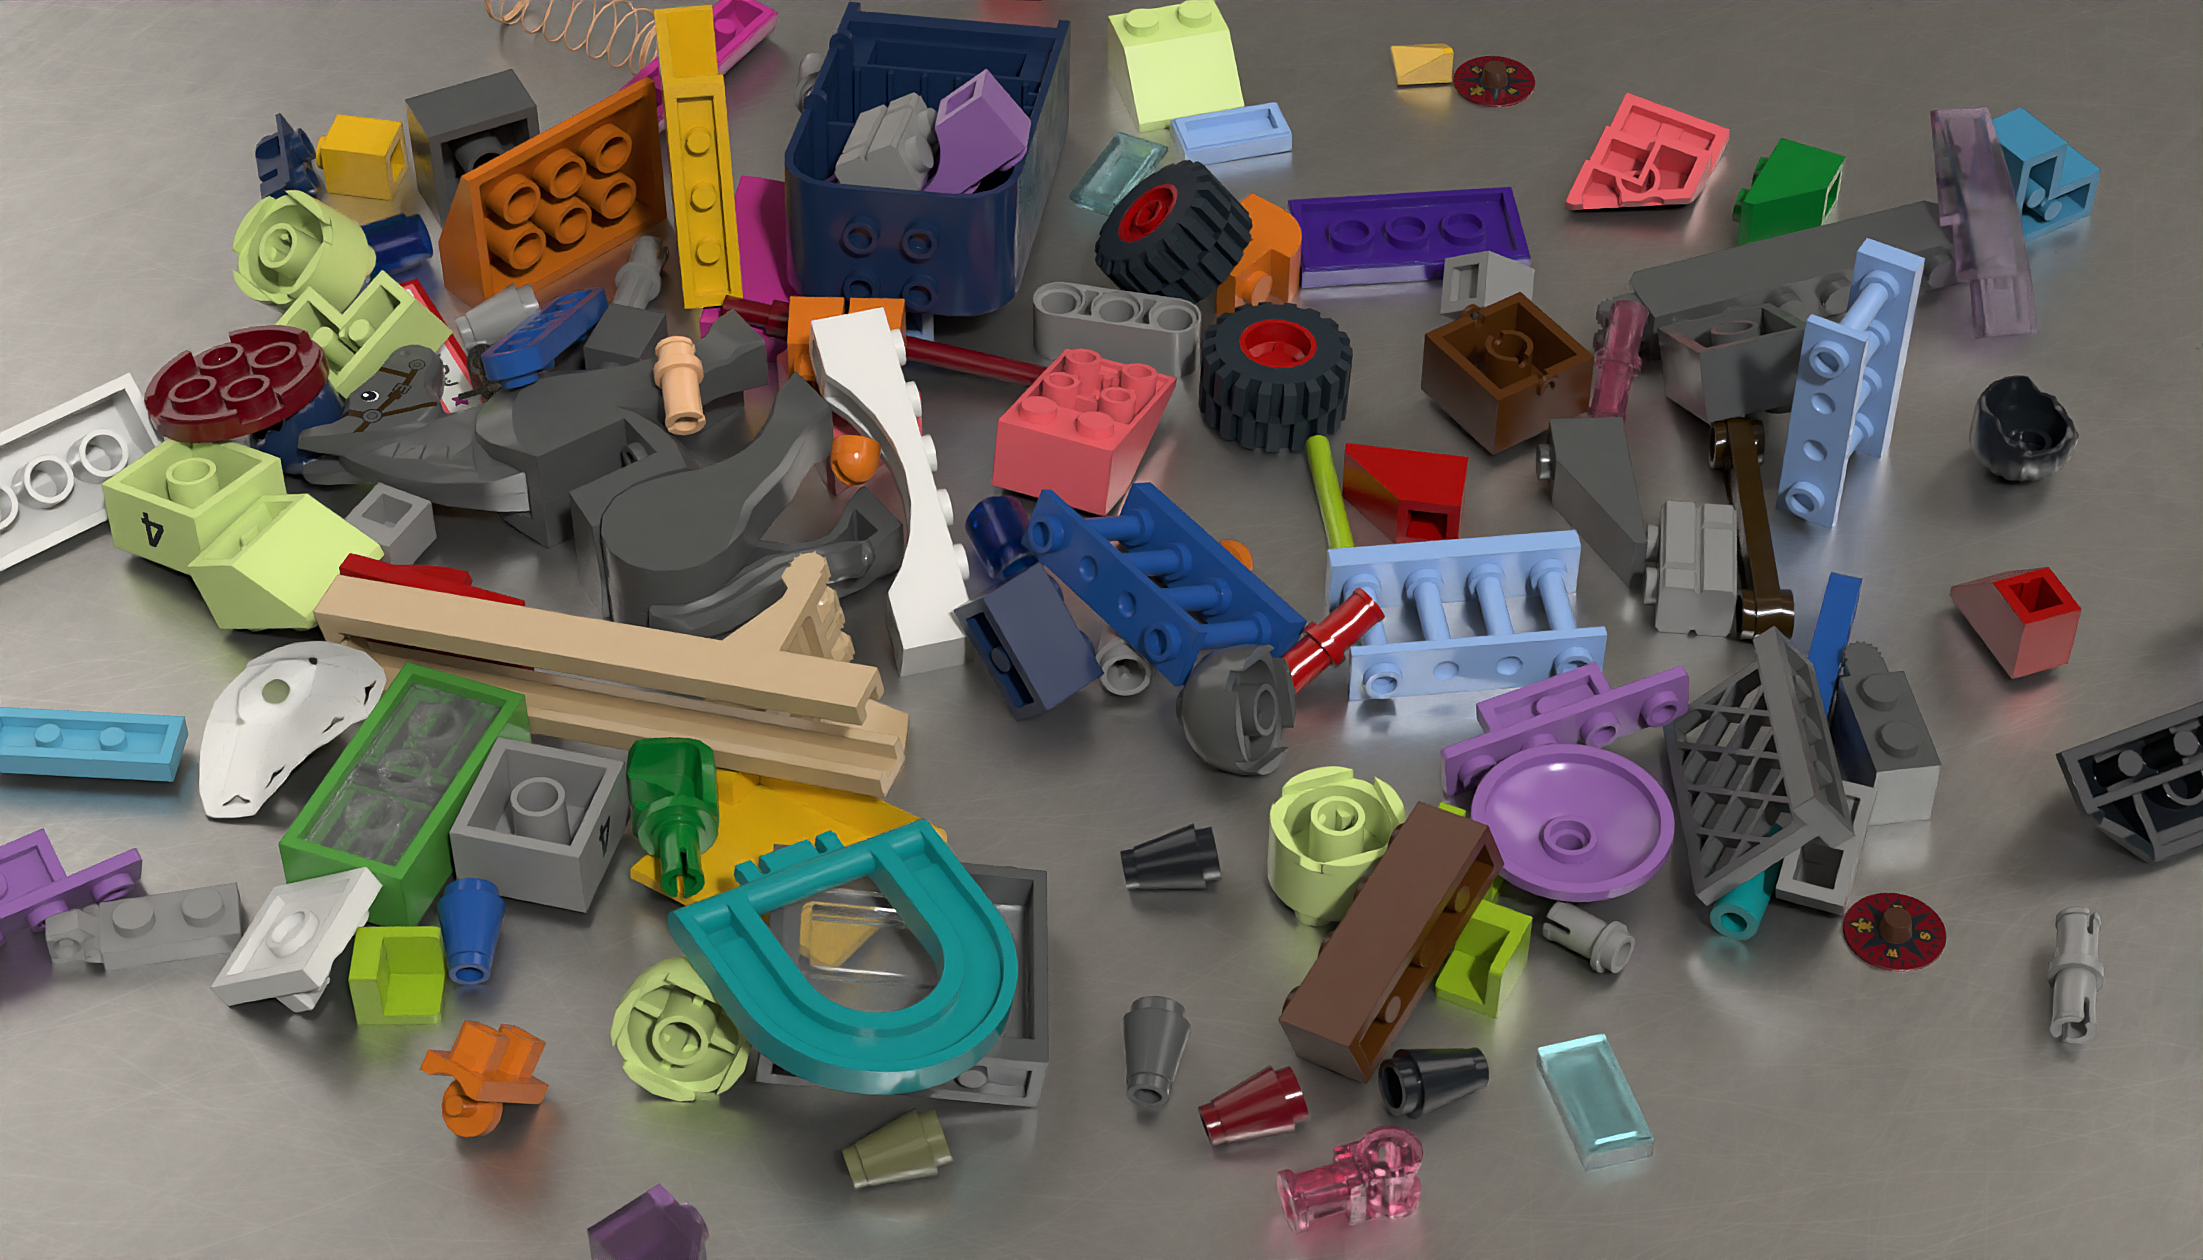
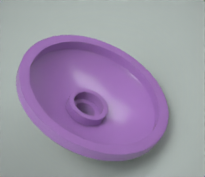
[1471,744,1675,902]

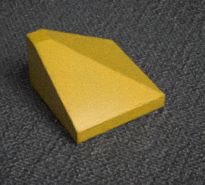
[1390,43,1454,85]

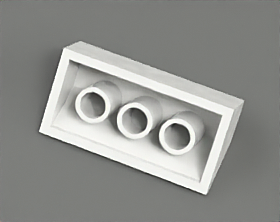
[0,372,165,572]

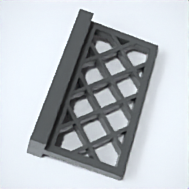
[1663,626,1855,906]

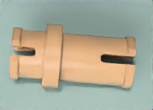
[653,336,706,435]

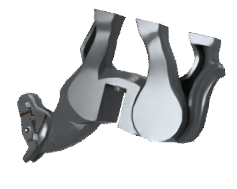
[298,309,904,640]

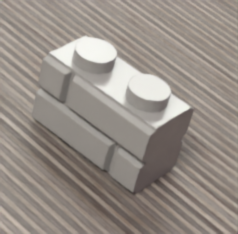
[834,92,940,191]
[1643,500,1737,637]

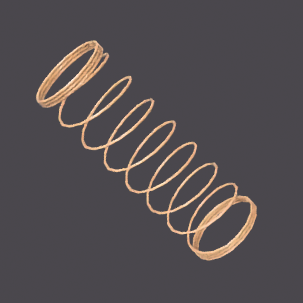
[484,0,657,76]

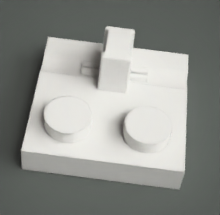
[210,867,383,1013]

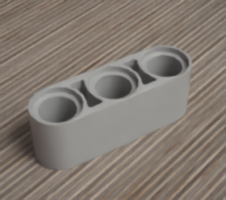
[1033,282,1201,378]

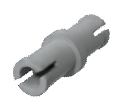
[2047,907,2104,1044]

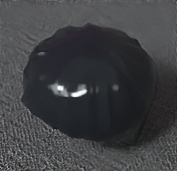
[1969,375,2079,482]

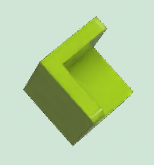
[1434,899,1533,1019]
[348,926,448,1025]

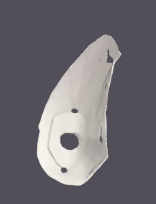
[199,641,387,818]

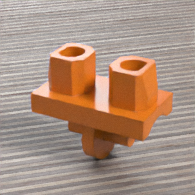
[420,1020,549,1138]

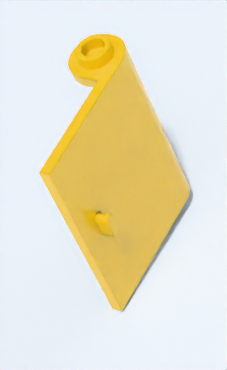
[630,767,950,977]

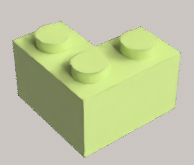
[275,270,454,399]

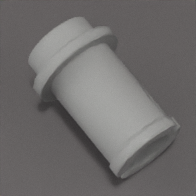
[1543,901,1635,973]

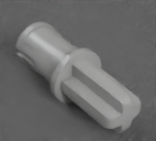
[612,235,669,309]

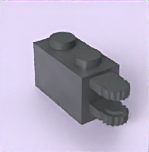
[1830,641,1942,826]

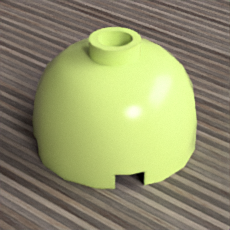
[610,957,753,1102]

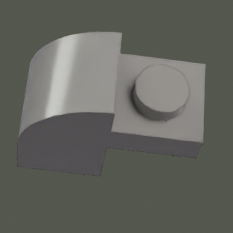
[1776,780,1877,916]

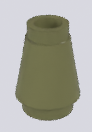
[841,1107,953,1190]

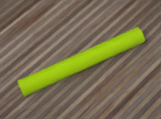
[1305,435,1355,549]

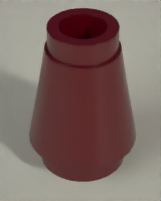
[1198,1065,1309,1147]

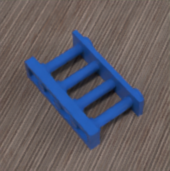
[1021,482,1307,687]

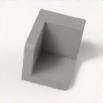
[1440,251,1535,320]

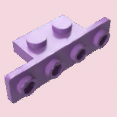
[1440,662,1689,796]
[0,828,143,948]

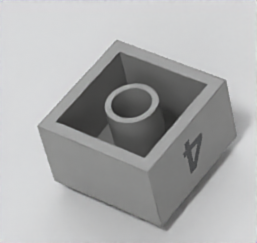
[449,737,631,913]

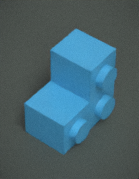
[1960,107,2101,252]

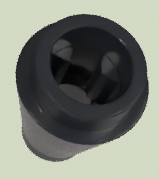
[1120,823,1222,891]
[1378,1047,1489,1119]

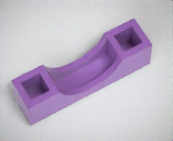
[825,69,1031,194]

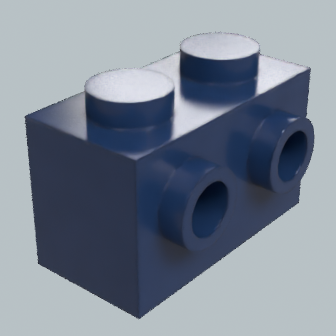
[953,562,1104,722]

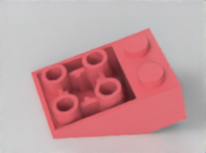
[992,348,1177,516]

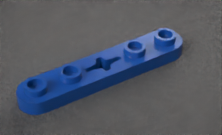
[481,287,609,389]

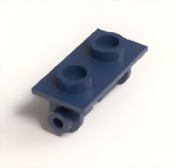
[255,113,321,199]

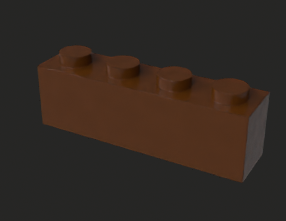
[1278,801,1504,1084]

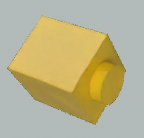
[316,114,409,201]

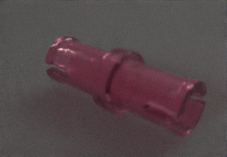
[1587,300,1649,424]

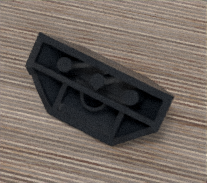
[2055,701,2203,864]

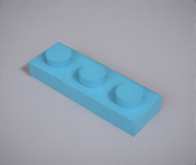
[0,707,189,782]

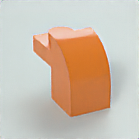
[1216,193,1302,315]

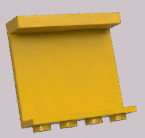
[654,4,743,309]

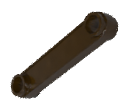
[1708,417,1795,643]

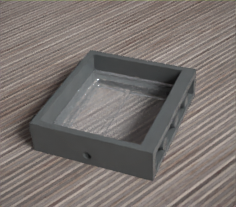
[756,844,1049,1108]

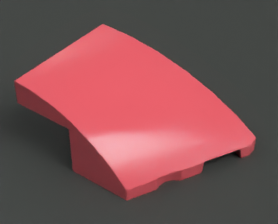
[1565,92,1730,210]

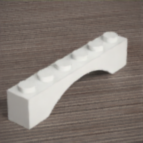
[809,307,976,677]

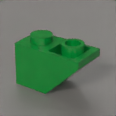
[1732,138,1846,246]

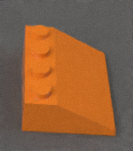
[438,76,667,308]

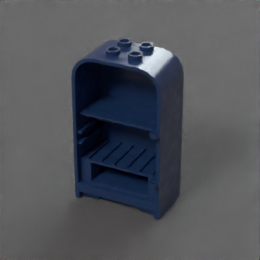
[784,2,1071,316]

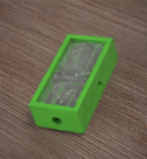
[278,662,532,927]

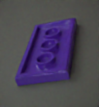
[1287,187,1531,288]

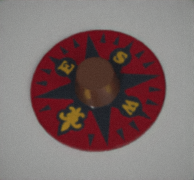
[1453,56,1535,107]
[1843,893,1946,972]

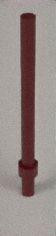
[721,295,1048,387]

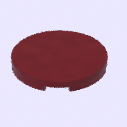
[144,325,329,443]

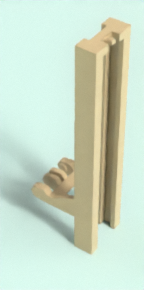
[313,551,905,798]

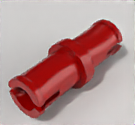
[1281,588,1385,695]

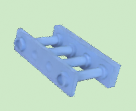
[1775,238,1925,529]
[1325,530,1607,701]

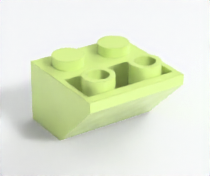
[186,494,384,632]

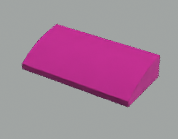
[700,175,804,363]

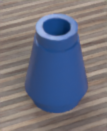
[437,878,506,985]

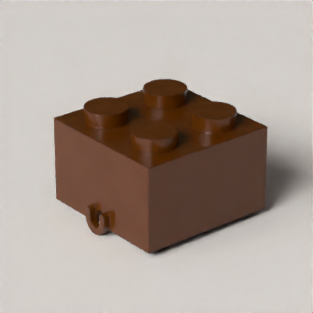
[1421,292,1595,455]

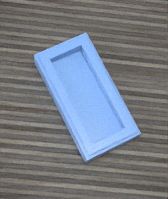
[1170,102,1292,165]

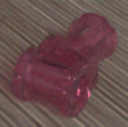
[1276,1125,1423,1234]

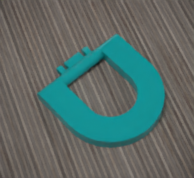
[667,818,1018,1095]

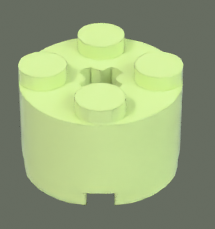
[232,190,376,314]
[1267,766,1406,927]

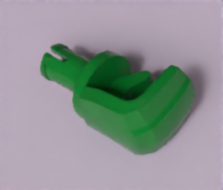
[626,737,720,898]

